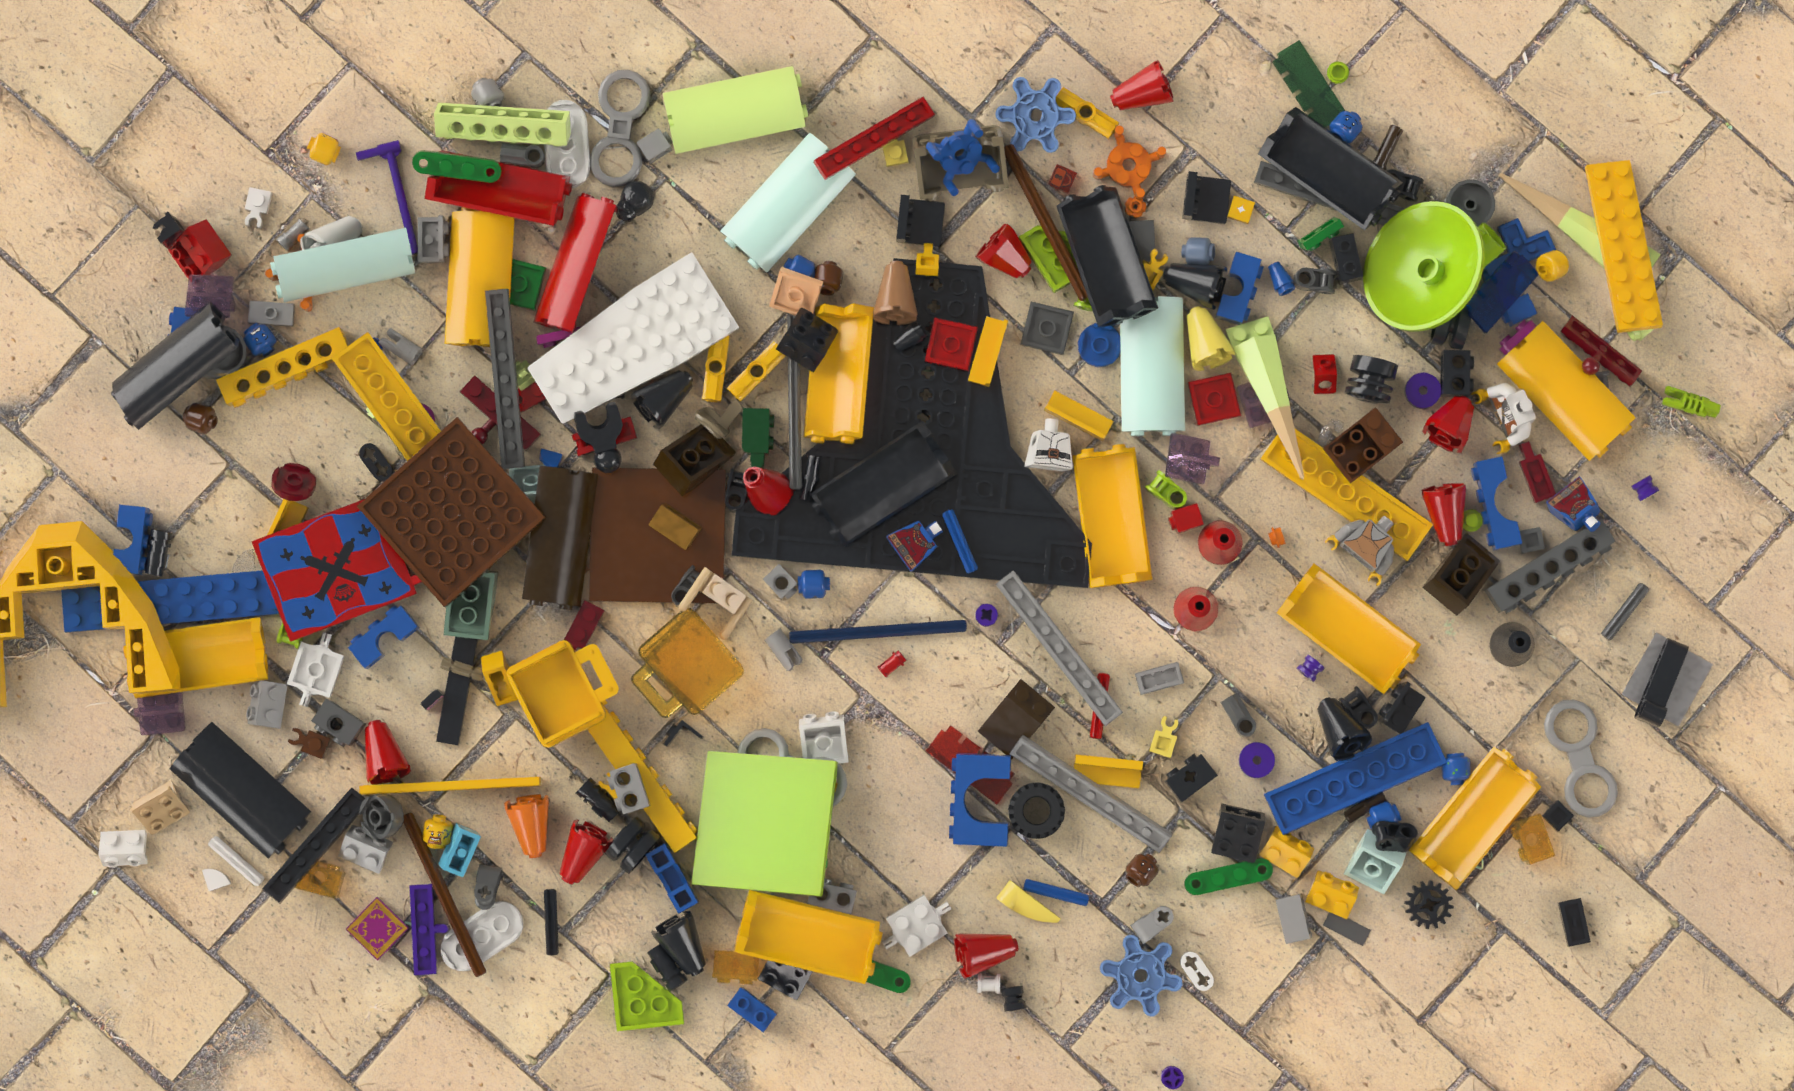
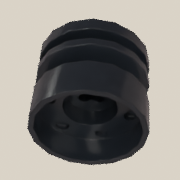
[1345,355,1398,404]

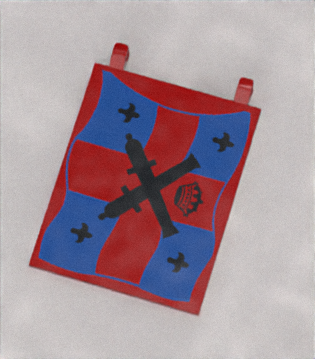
[251,499,423,642]

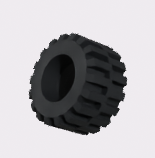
[1008,782,1065,839]

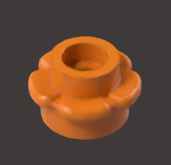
[1125,196,1147,218]
[1268,527,1286,548]

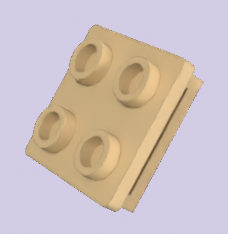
[131,781,190,835]

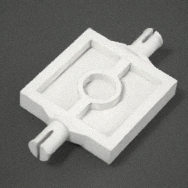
[287,632,344,707]
[882,895,952,957]

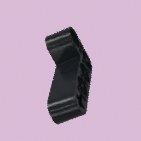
[1634,638,1689,727]

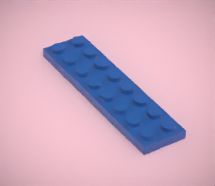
[1264,722,1447,835]

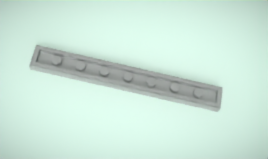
[996,570,1123,726]
[1010,735,1173,853]

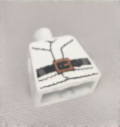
[1025,419,1072,472]

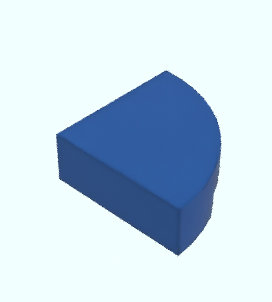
[539,448,562,468]

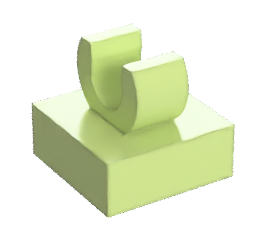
[516,360,535,391]

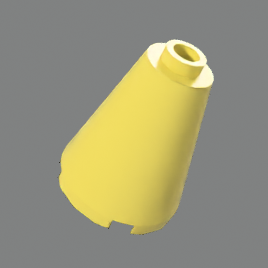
[1187,306,1236,371]

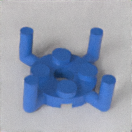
[926,119,1000,196]

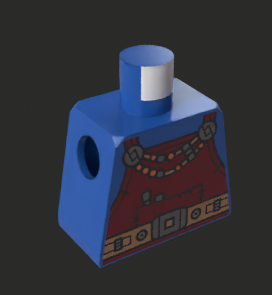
[1546,476,1601,532]
[886,521,943,572]

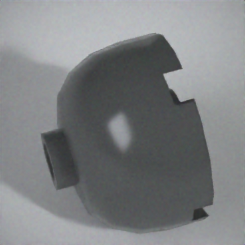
[359,794,404,839]

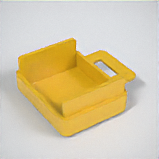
[506,640,619,748]

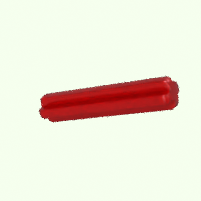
[1090,673,1110,739]

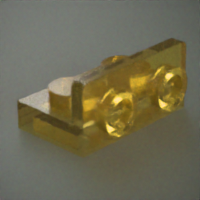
[712,950,759,985]

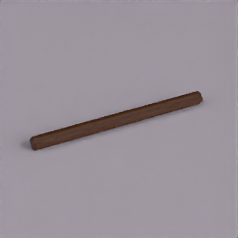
[1004,144,1088,301]
[403,812,486,977]

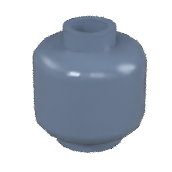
[1181,237,1215,265]

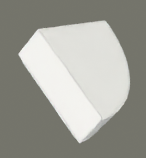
[202,869,231,891]

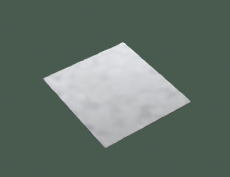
[1621,633,1713,726]

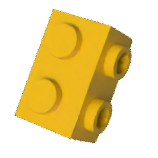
[1259,826,1314,878]
[1305,870,1359,919]

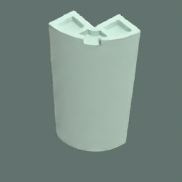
[721,133,856,273]
[270,228,415,302]
[1120,296,1185,436]

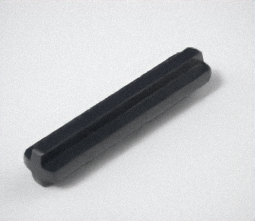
[544,889,559,956]

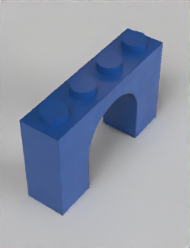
[949,753,1011,847]

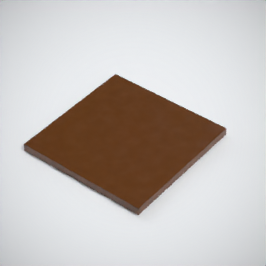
[589,467,726,604]

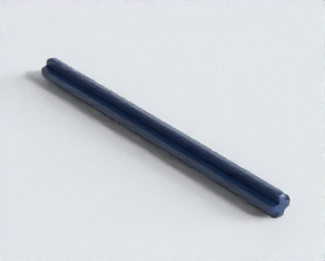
[789,620,967,644]

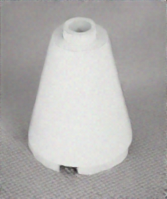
[300,216,362,250]

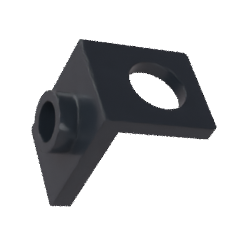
[663,720,704,747]

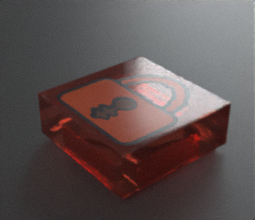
[1048,164,1077,194]

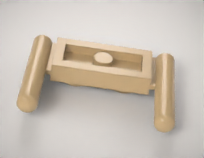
[678,567,753,640]

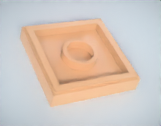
[769,267,824,316]

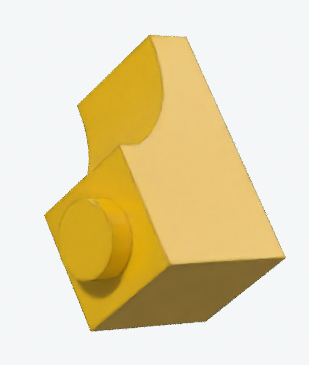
[481,651,518,706]

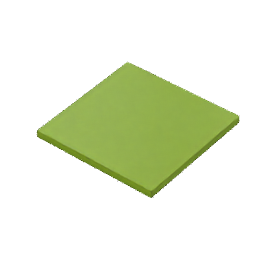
[692,751,838,897]

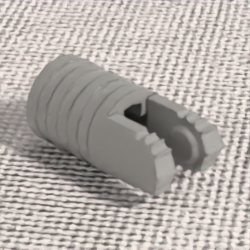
[378,328,423,365]
[765,628,803,671]

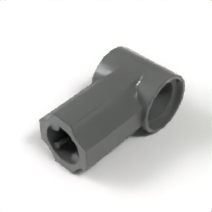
[500,143,545,168]
[1220,693,1256,737]

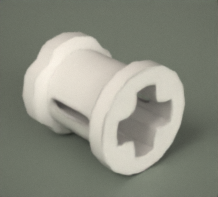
[977,973,1000,994]

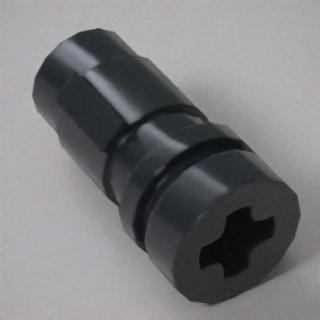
[145,529,174,576]
[576,777,620,822]
[647,944,688,992]

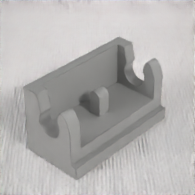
[1276,893,1312,944]

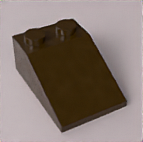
[653,424,736,496]
[1422,532,1500,616]
[978,679,1055,760]

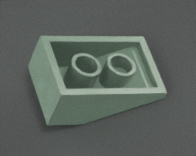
[443,570,498,640]

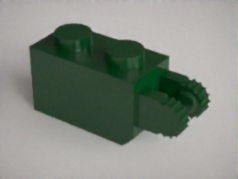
[742,408,774,468]

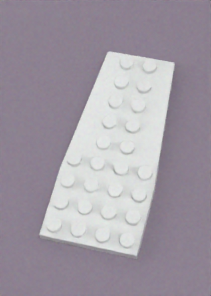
[528,252,739,424]

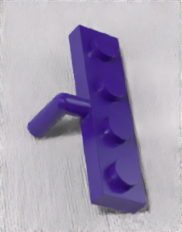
[409,884,450,975]

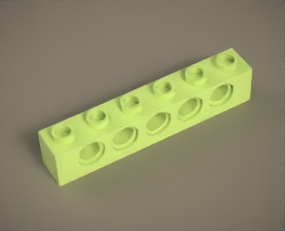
[434,103,571,146]

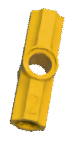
[1056,87,1119,140]
[702,336,730,403]
[727,341,786,402]

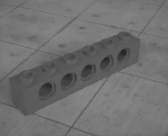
[1484,519,1616,614]

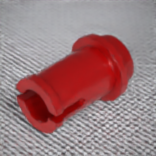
[877,650,907,678]

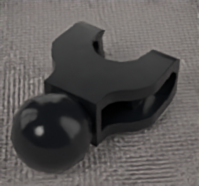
[574,402,623,473]

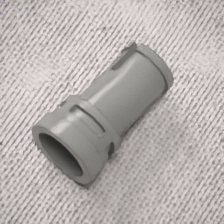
[276,219,309,252]

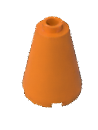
[504,794,549,858]

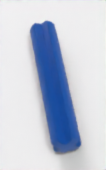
[942,509,978,573]
[1023,879,1089,906]

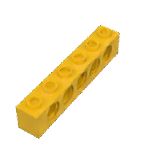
[216,327,349,408]

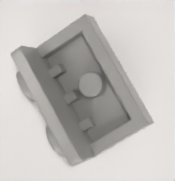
[418,215,449,263]
[246,680,287,729]
[338,825,393,874]

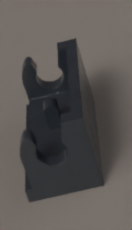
[153,211,185,249]

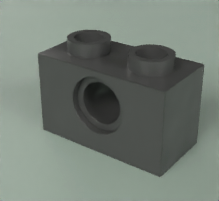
[311,699,366,747]

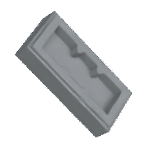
[248,301,295,327]
[1135,662,1184,695]

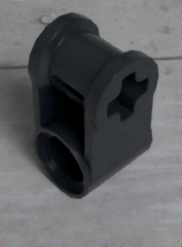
[1387,169,1424,202]
[725,468,748,513]
[1338,686,1378,729]
[1371,821,1418,853]

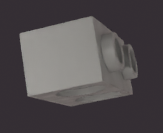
[607,763,651,815]
[807,878,857,915]

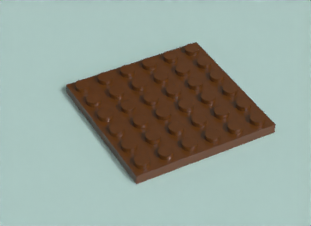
[357,417,546,607]

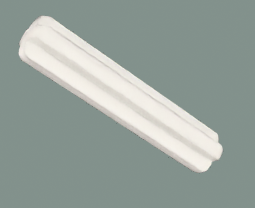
[208,836,264,886]

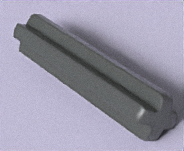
[1601,583,1649,640]

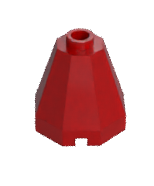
[975,224,1032,278]
[1422,396,1474,453]

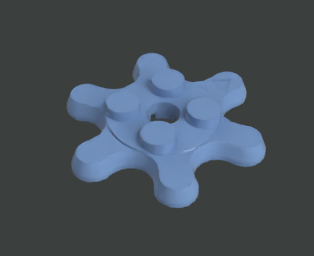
[995,77,1076,153]
[1100,935,1182,1017]

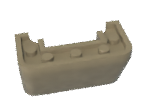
[912,125,1009,201]

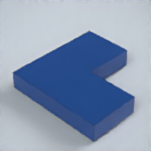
[1497,218,1556,268]

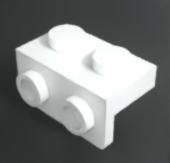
[99,830,148,867]

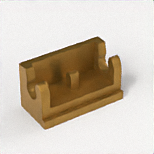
[649,503,702,550]

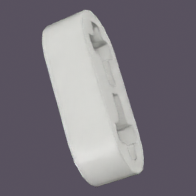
[1180,952,1214,991]

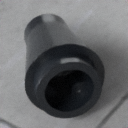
[893,321,927,352]

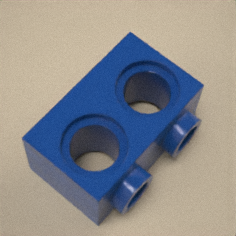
[727,986,777,1033]

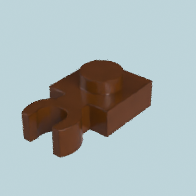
[288,728,331,759]

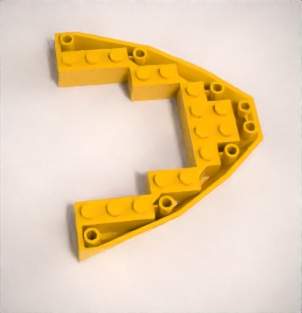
[0,521,181,708]

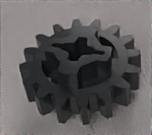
[1404,880,1454,929]

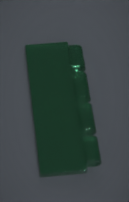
[1272,40,1345,128]

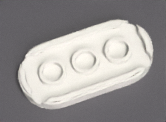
[544,100,591,188]
[441,901,523,971]

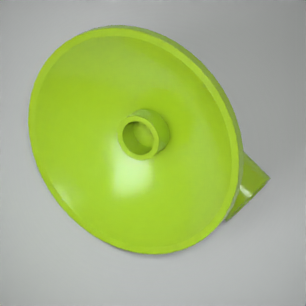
[1363,201,1506,332]

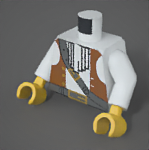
[1471,383,1536,454]

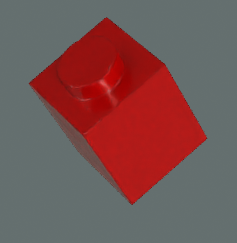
[1168,503,1204,534]

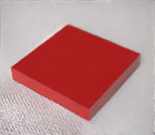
[925,318,978,371]
[1187,373,1241,426]

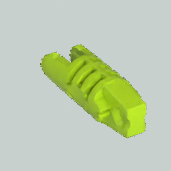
[1662,386,1721,418]

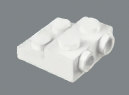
[799,711,849,764]

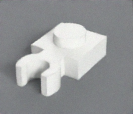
[245,187,272,229]

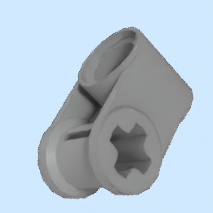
[1130,906,1174,944]

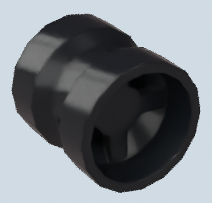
[1001,986,1026,1012]

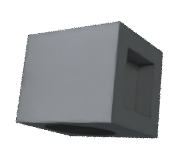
[637,128,673,164]
[763,564,798,600]

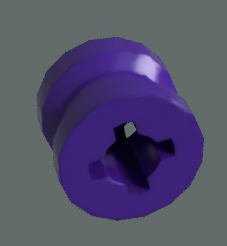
[1631,475,1659,501]
[975,604,998,627]
[1296,655,1325,682]
[1161,1066,1184,1089]

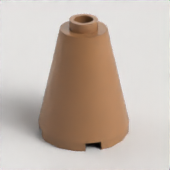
[873,261,918,325]

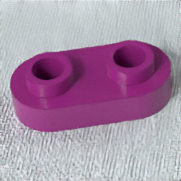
[1499,319,1537,355]

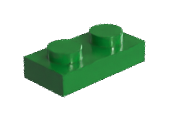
[1297,217,1344,251]

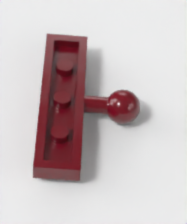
[1560,315,1642,387]
[460,375,541,451]

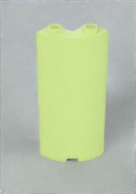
[663,66,808,154]

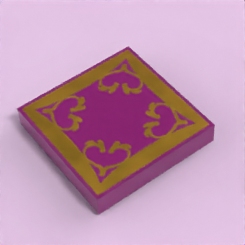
[346,897,409,961]

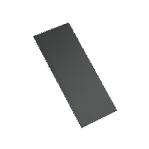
[1323,912,1371,946]

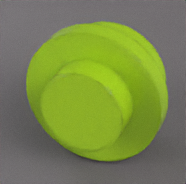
[1327,61,1349,84]
[1463,509,1483,532]

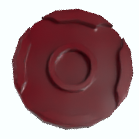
[271,463,316,501]

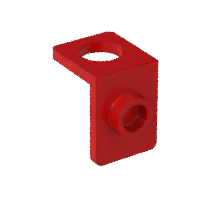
[1312,354,1337,394]

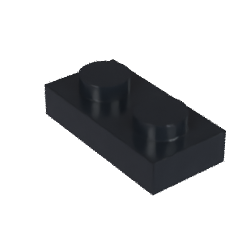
[1558,898,1591,947]

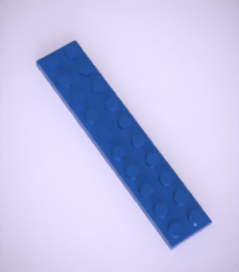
[61,570,279,633]

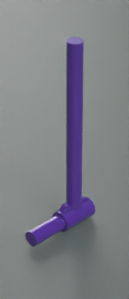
[356,140,418,255]

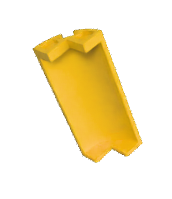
[444,207,515,348]
[803,303,874,444]
[1497,321,1636,461]
[1072,444,1152,588]
[1276,563,1421,694]
[123,617,268,698]
[1409,747,1541,891]
[734,890,883,984]

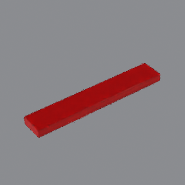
[813,96,935,180]

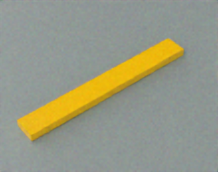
[359,777,541,795]

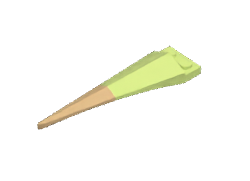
[1499,173,1661,269]
[1226,316,1304,480]

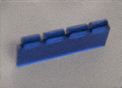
[1465,251,1539,334]

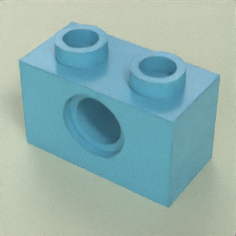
[438,823,481,877]

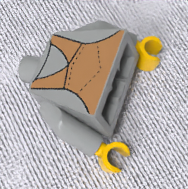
[1325,516,1394,586]

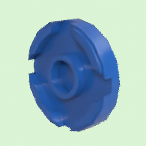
[1078,323,1121,367]

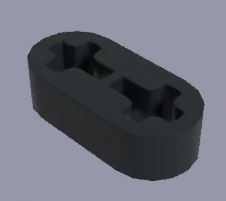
[359,443,393,482]

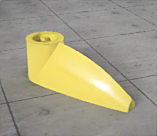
[996,880,1061,923]

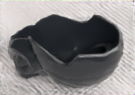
[616,181,654,222]

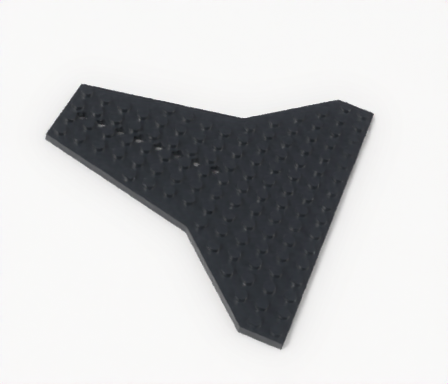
[732,258,1092,588]

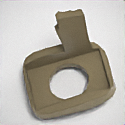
[694,399,744,439]

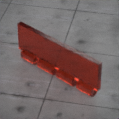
[926,725,1015,805]

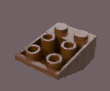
[1323,407,1403,484]

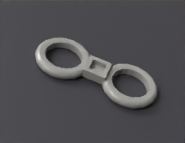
[590,70,651,187]
[1544,699,1618,818]
[738,728,847,807]

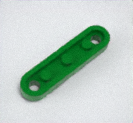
[412,150,501,183]
[1184,858,1273,895]
[866,960,911,993]

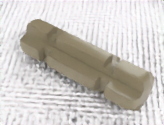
[440,657,484,681]

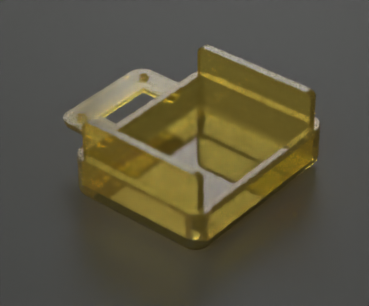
[631,608,744,718]

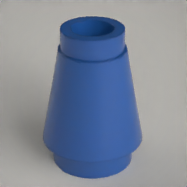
[1268,262,1295,296]

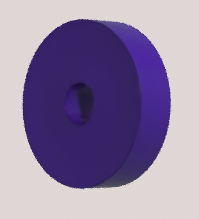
[1404,372,1441,409]
[1238,742,1275,778]

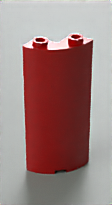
[424,150,572,226]
[533,193,617,334]

